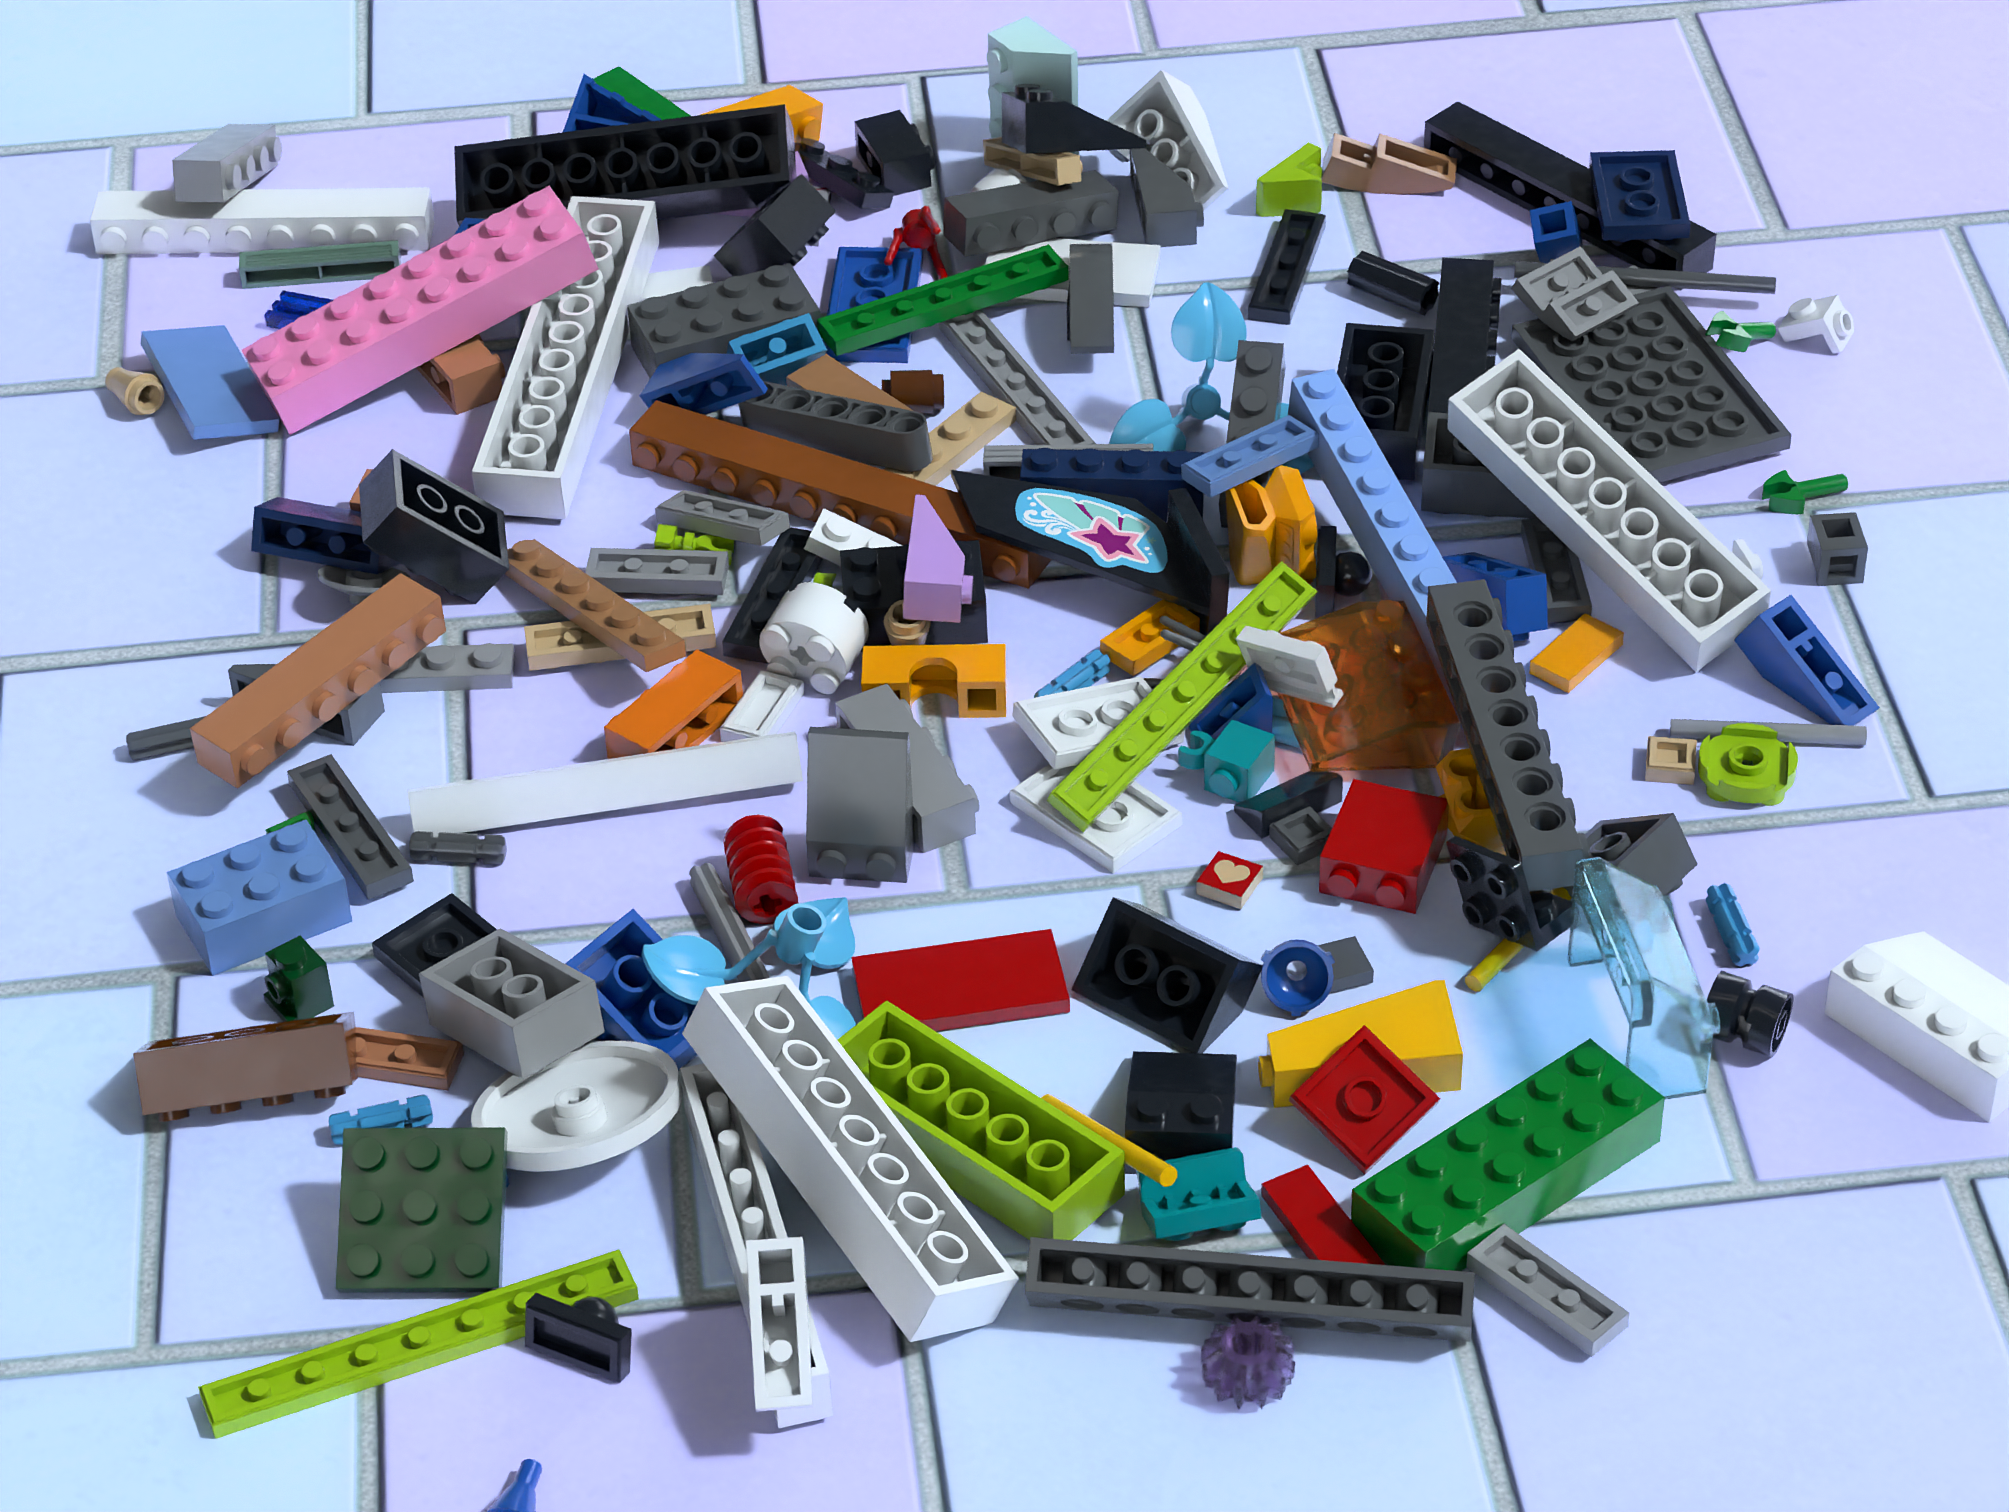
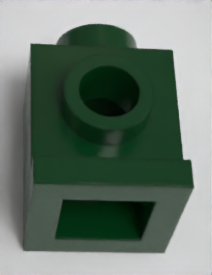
[263,935,334,1022]

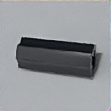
[1347,250,1439,316]

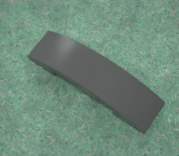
[1069,244,1114,354]

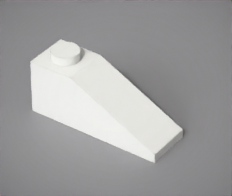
[746,1237,813,1411]

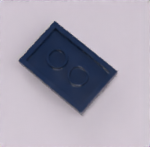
[1589,150,1691,242]

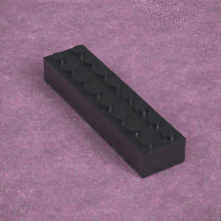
[454,104,797,226]

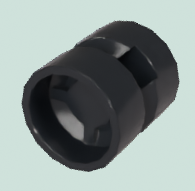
[1700,971,1794,1057]

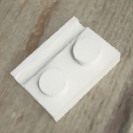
[1236,626,1344,708]

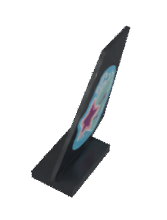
[951,470,1230,636]

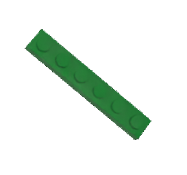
[817,244,1069,356]

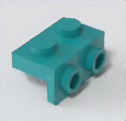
[1136,1147,1262,1241]

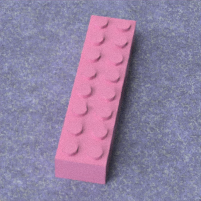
[241,186,598,435]

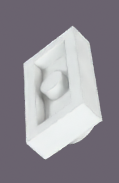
[804,509,903,566]

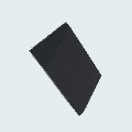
[1234,769,1343,839]

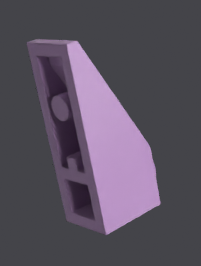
[903,495,973,623]

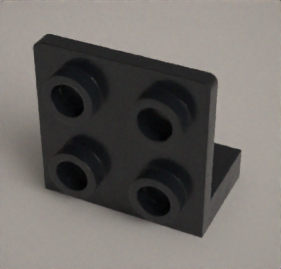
[1446,836,1581,951]

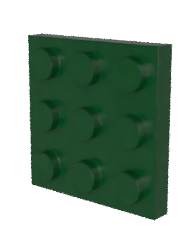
[336,1127,508,1293]

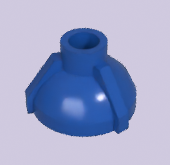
[1261,939,1335,1016]

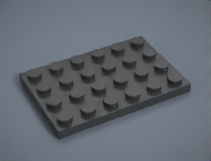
[1511,286,1792,483]

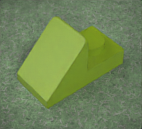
[1256,142,1323,217]

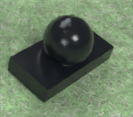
[1315,526,1373,621]
[525,1293,632,1383]

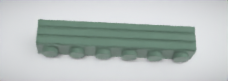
[239,240,402,289]

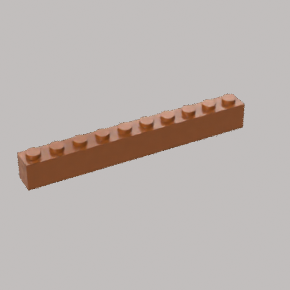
[629,400,1052,589]

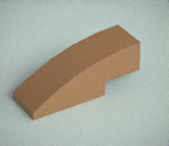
[1321,133,1457,195]

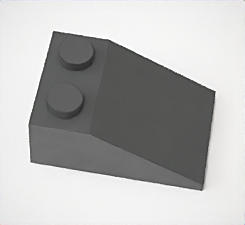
[806,726,915,883]

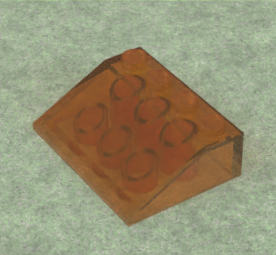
[1277,600,1461,772]

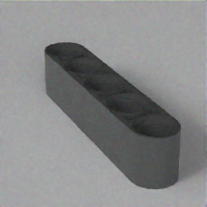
[738,382,933,471]

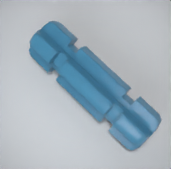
[1034,649,1111,698]
[1705,883,1760,967]
[328,1094,433,1145]

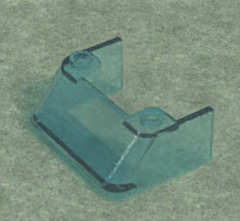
[1567,857,1720,1100]

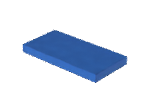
[823,247,923,363]

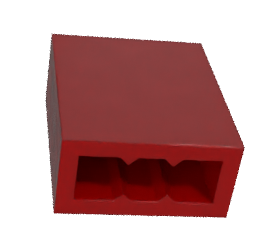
[1319,779,1449,914]

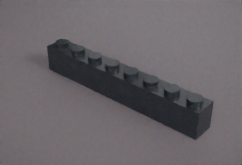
[1424,101,1717,291]

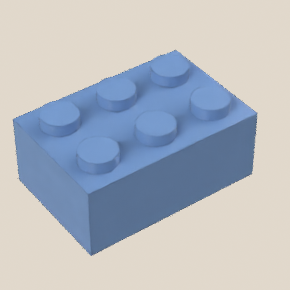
[167,820,353,976]

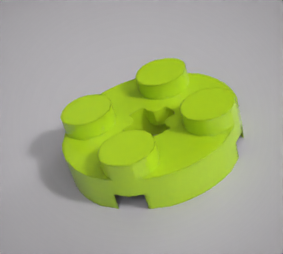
[1698,723,1798,806]

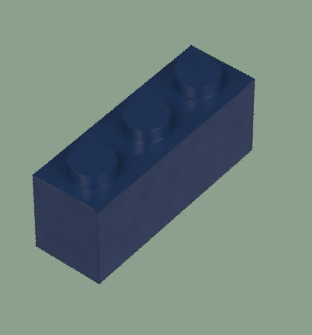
[251,497,400,574]

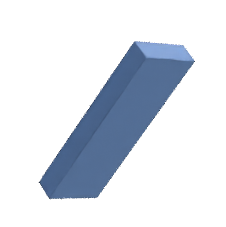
[1181,415,1319,498]

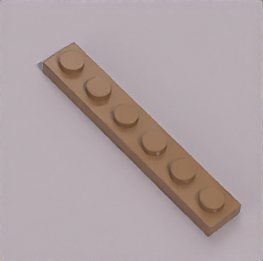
[504,539,686,673]

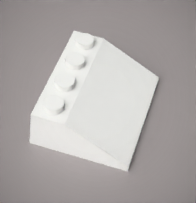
[1824,931,2009,1123]

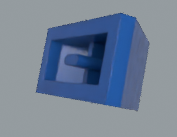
[1189,662,1273,739]

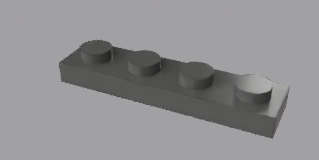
[287,754,414,900]

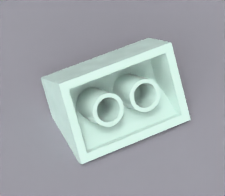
[986,16,1080,155]

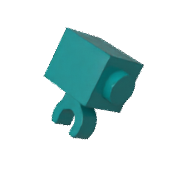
[1178,720,1275,803]

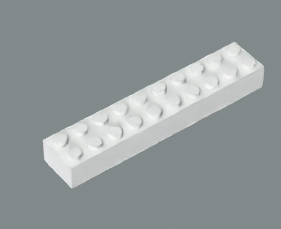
[472,196,659,519]

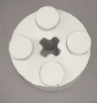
[759,582,869,695]

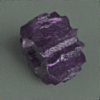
[1201,1314,1295,1410]

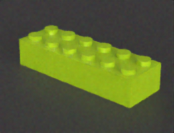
[837,1000,1125,1241]

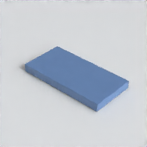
[140,325,279,440]

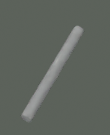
[1670,719,1867,745]

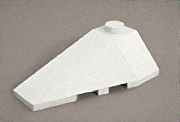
[1106,69,1229,211]

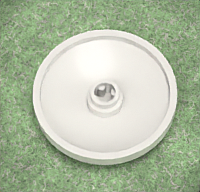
[471,1041,683,1172]

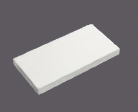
[985,238,1161,308]

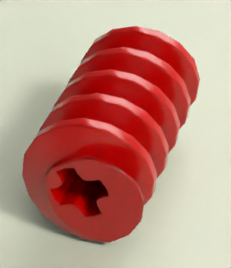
[723,814,799,925]

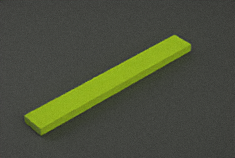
[1046,561,1318,833]
[198,1249,639,1439]

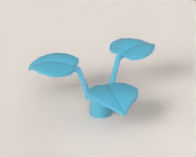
[1109,282,1314,474]
[642,897,856,1039]

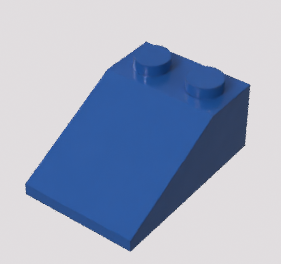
[565,908,697,1071]

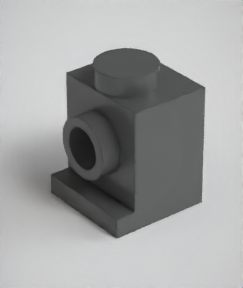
[1807,512,1868,586]

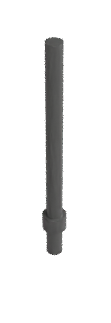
[1514,259,1776,294]

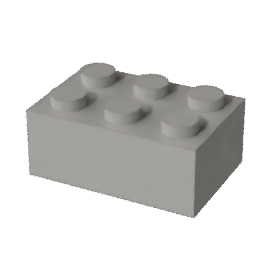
[419,928,605,1079]

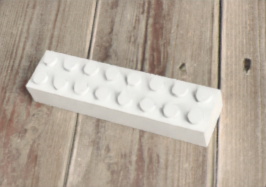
[1447,349,1772,672]
[682,975,1019,1342]

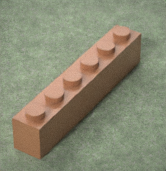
[190,573,446,789]

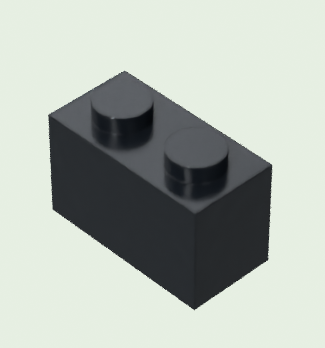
[854,110,935,196]

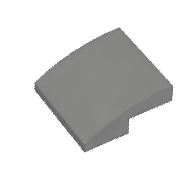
[1511,246,1639,341]

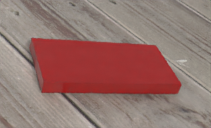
[851,929,1070,1031]

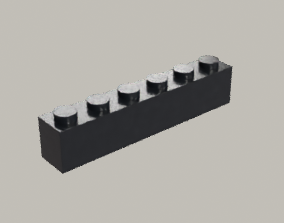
[1427,257,1502,423]

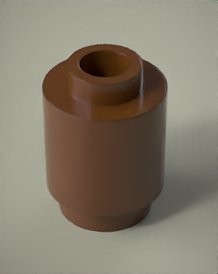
[881,370,944,414]

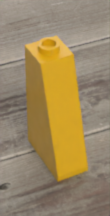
[1258,979,1463,1108]

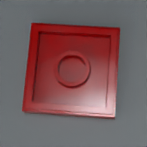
[1289,1025,1441,1175]

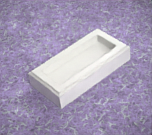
[720,670,805,742]

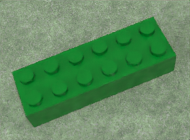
[1351,1038,1665,1271]

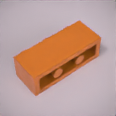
[604,649,743,759]

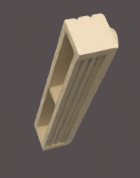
[983,137,1083,186]

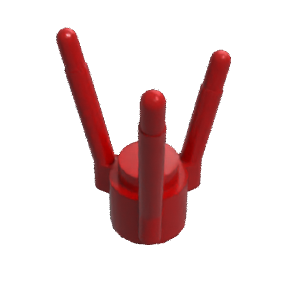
[884,206,948,280]

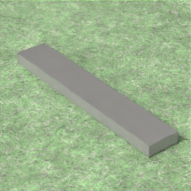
[939,309,1096,445]

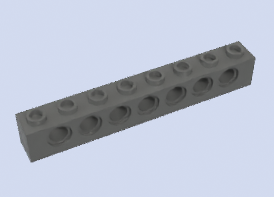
[1426,579,1589,892]
[1025,1237,1475,1342]

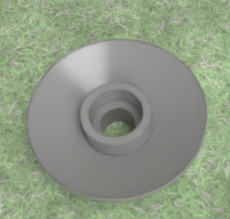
[318,565,411,605]

